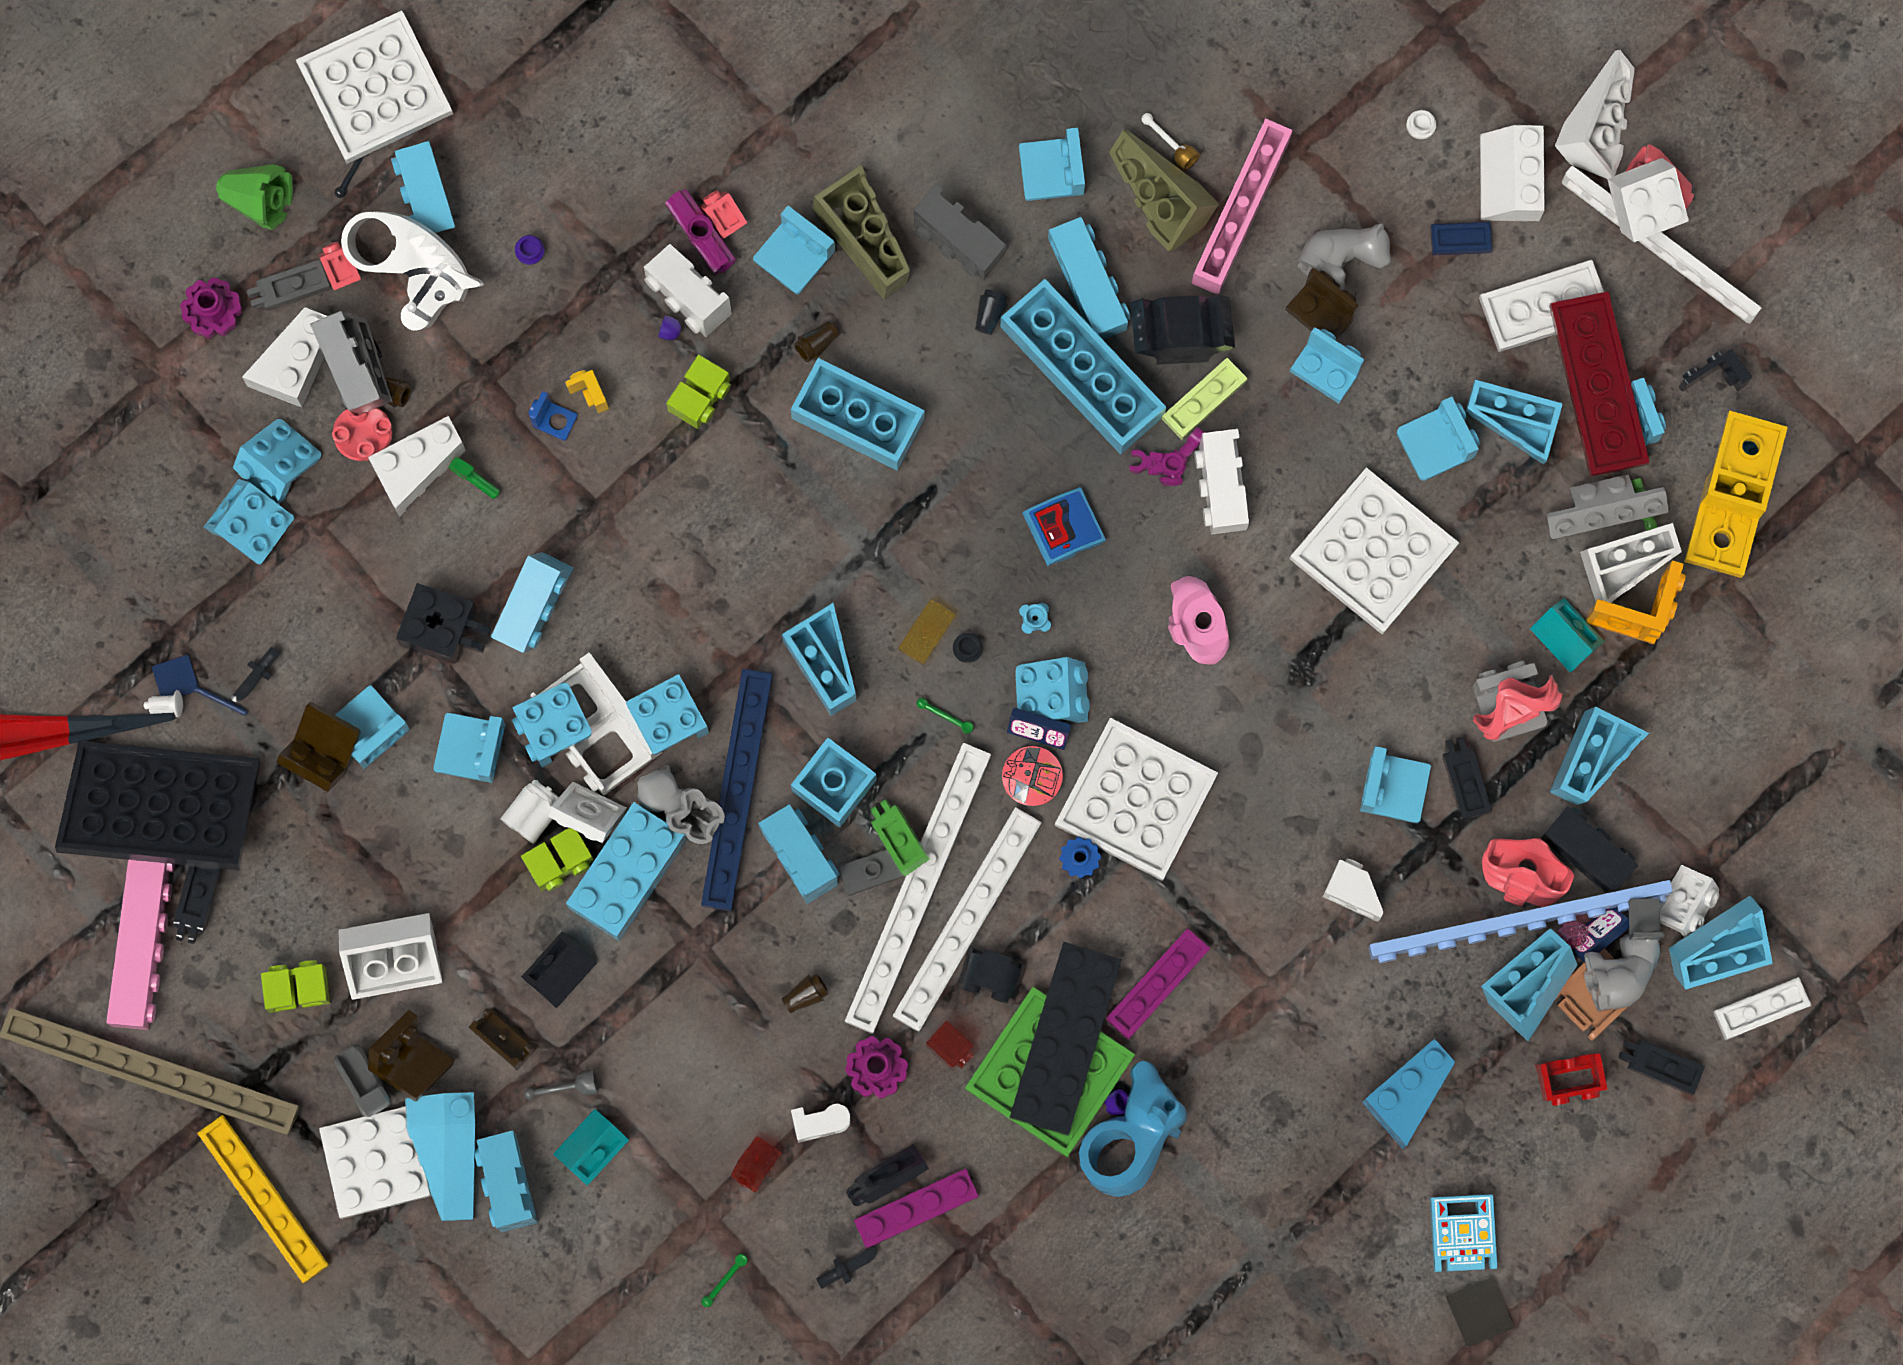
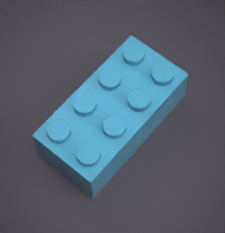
[790,358,925,471]
[566,802,687,941]

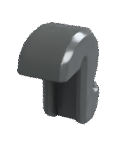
[334,1045,392,1117]

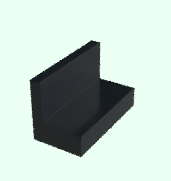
[521,932,597,1009]

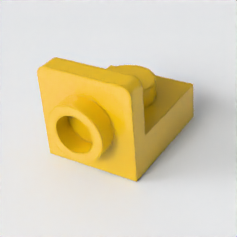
[565,370,609,414]

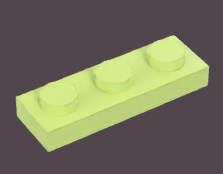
[1162,358,1247,440]

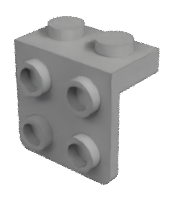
[1472,661,1547,742]

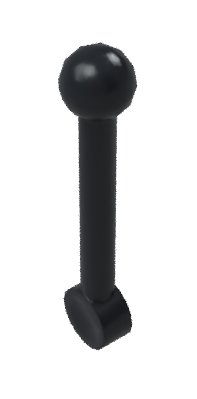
[334,153,370,198]

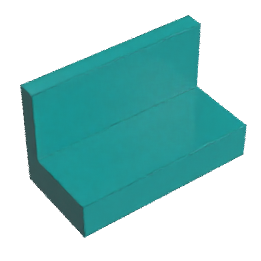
[1530,598,1605,673]
[553,1109,629,1186]

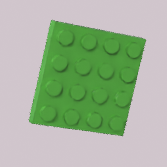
[965,987,1135,1158]

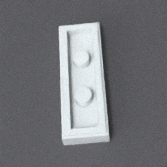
[1713,977,1811,1040]

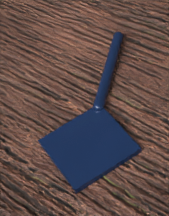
[152,655,248,715]

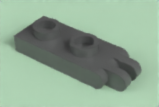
[247,259,331,310]

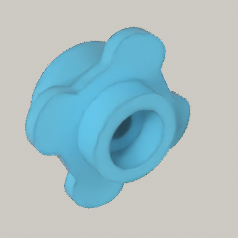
[1019,602,1051,634]

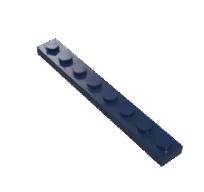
[701,669,772,912]

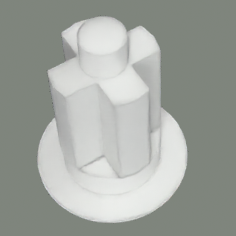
[144,690,183,717]

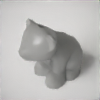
[1297,223,1391,290]
[637,765,725,844]
[1584,934,1660,1012]

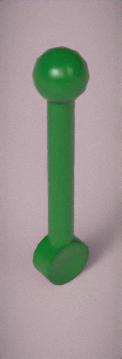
[916,698,973,734]
[701,1254,747,1308]

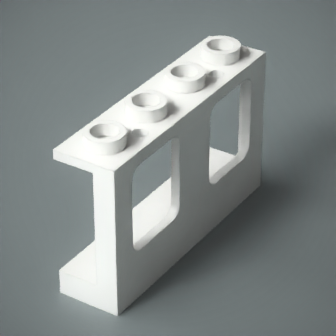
[530,653,662,796]

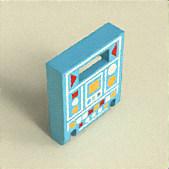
[1429,1194,1497,1272]

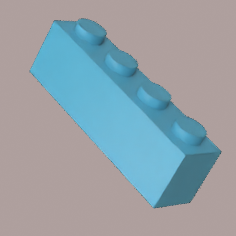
[1048,217,1131,340]

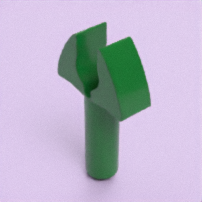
[448,457,500,499]

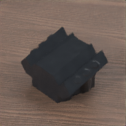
[1130,294,1235,365]

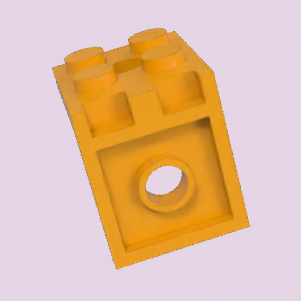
[1586,560,1686,644]

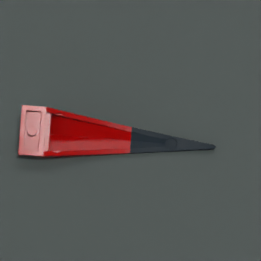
[0,713,176,761]

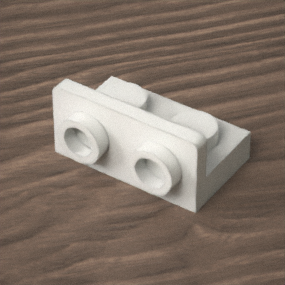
[1660,865,1719,938]

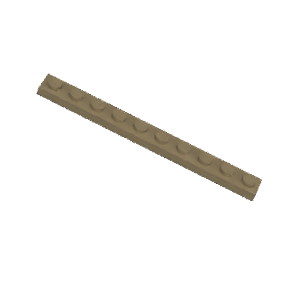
[0,1008,300,1136]

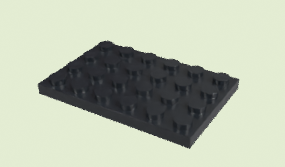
[55,741,261,870]

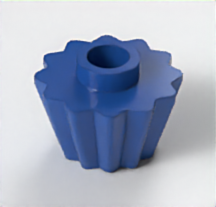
[1059,837,1101,879]

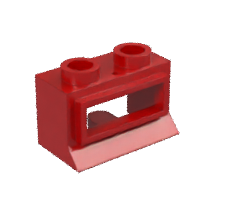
[1535,1053,1608,1106]

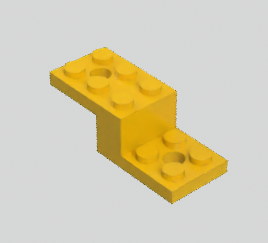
[1684,410,1788,578]

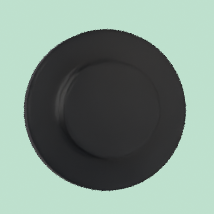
[953,633,983,663]

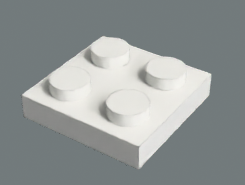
[548,782,626,843]

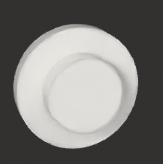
[1406,110,1436,139]

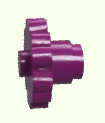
[180,278,242,339]
[845,1036,908,1099]

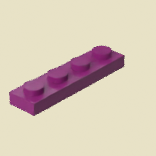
[1106,928,1210,1040]
[854,1169,979,1249]

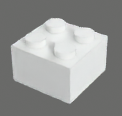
[1607,158,1689,242]

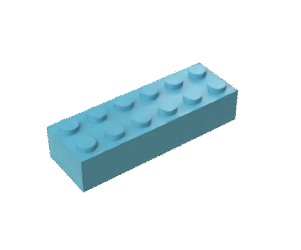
[1000,279,1166,455]

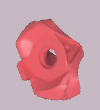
[1473,675,1563,740]
[1482,838,1574,907]

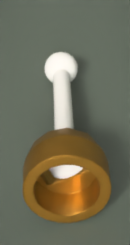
[1141,113,1200,171]

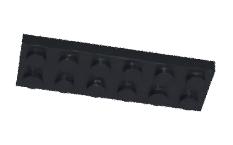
[1009,941,1122,1136]

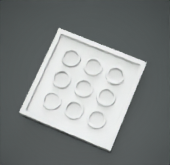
[296,10,453,164]
[1290,468,1459,635]
[1055,718,1218,881]

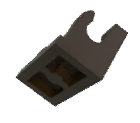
[468,1008,537,1071]

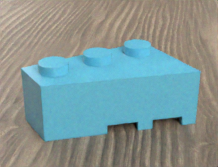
[491,552,574,653]
[758,804,840,904]
[1669,896,1773,990]
[1481,928,1577,1041]

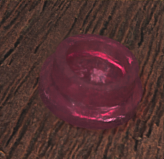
[1557,921,1588,948]

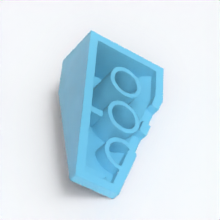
[405,1092,475,1221]

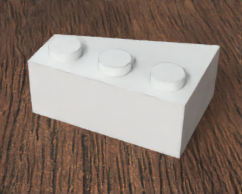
[644,244,732,337]
[368,416,466,517]

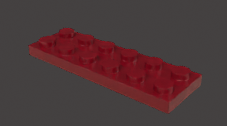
[1549,291,1650,477]

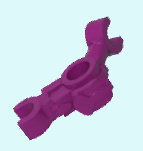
[1129,427,1204,486]

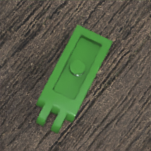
[870,799,930,877]

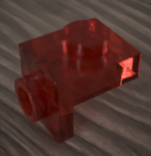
[731,1136,782,1192]

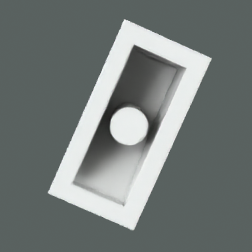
[1323,859,1383,922]

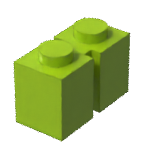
[666,354,731,429]
[521,828,594,892]
[261,960,330,1013]

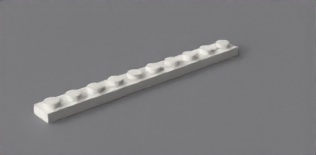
[845,743,991,1034]

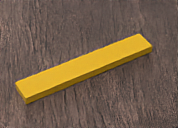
[197,1115,329,1284]

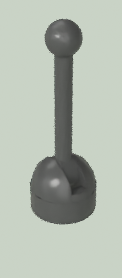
[524,1069,599,1100]

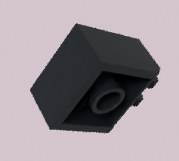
[396,583,491,664]

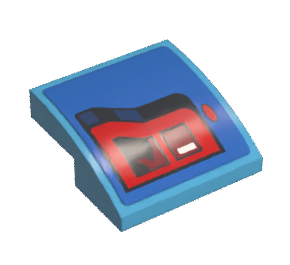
[1022,487,1106,566]

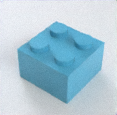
[791,738,877,827]

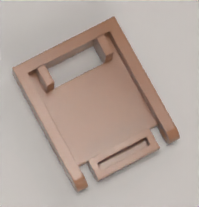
[1555,948,1627,1041]

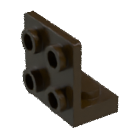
[1285,268,1359,341]
[276,702,361,792]
[368,1010,454,1101]

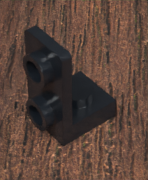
[1679,349,1753,392]

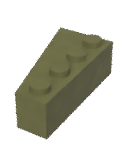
[812,165,910,300]

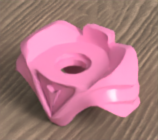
[1168,576,1230,665]

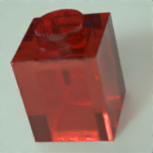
[926,1021,974,1071]

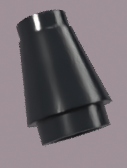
[975,289,1008,335]

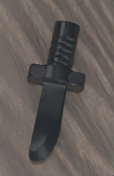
[231,647,280,702]
[816,1247,877,1289]

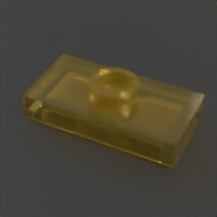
[898,599,956,666]

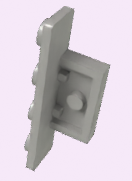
[1547,474,1669,539]

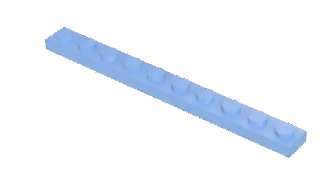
[1368,880,1673,963]

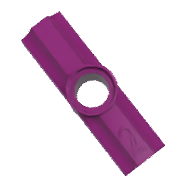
[665,189,736,275]

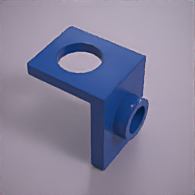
[529,391,578,441]

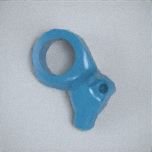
[1079,1061,1188,1197]

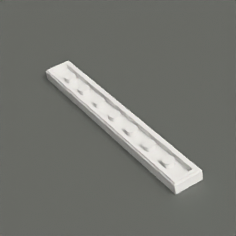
[1562,166,1761,324]
[893,807,1042,1032]

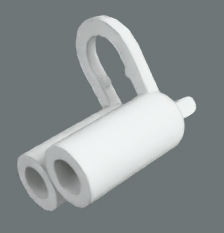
[500,779,559,844]

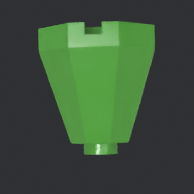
[216,164,293,230]

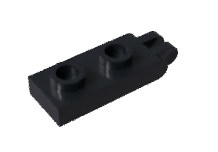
[1442,736,1492,821]
[173,866,222,944]
[1618,1040,1705,1096]
[846,1144,929,1206]

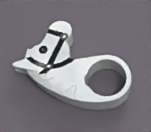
[341,211,484,330]

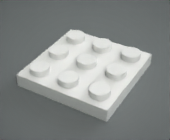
[319,1107,431,1219]

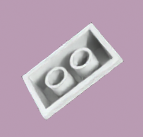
[1480,125,1544,221]
[339,913,442,1000]

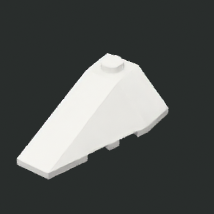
[1555,50,1635,179]

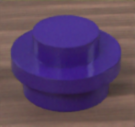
[515,235,545,265]

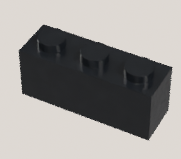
[1541,806,1639,894]

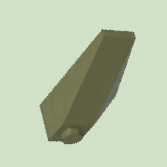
[1109,129,1219,252]

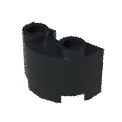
[958,947,1027,1004]

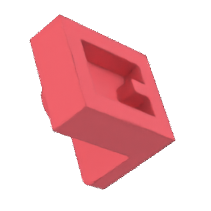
[699,190,747,239]
[318,242,361,290]

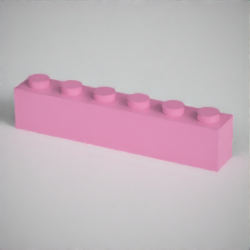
[1192,118,1292,295]
[106,860,175,1030]

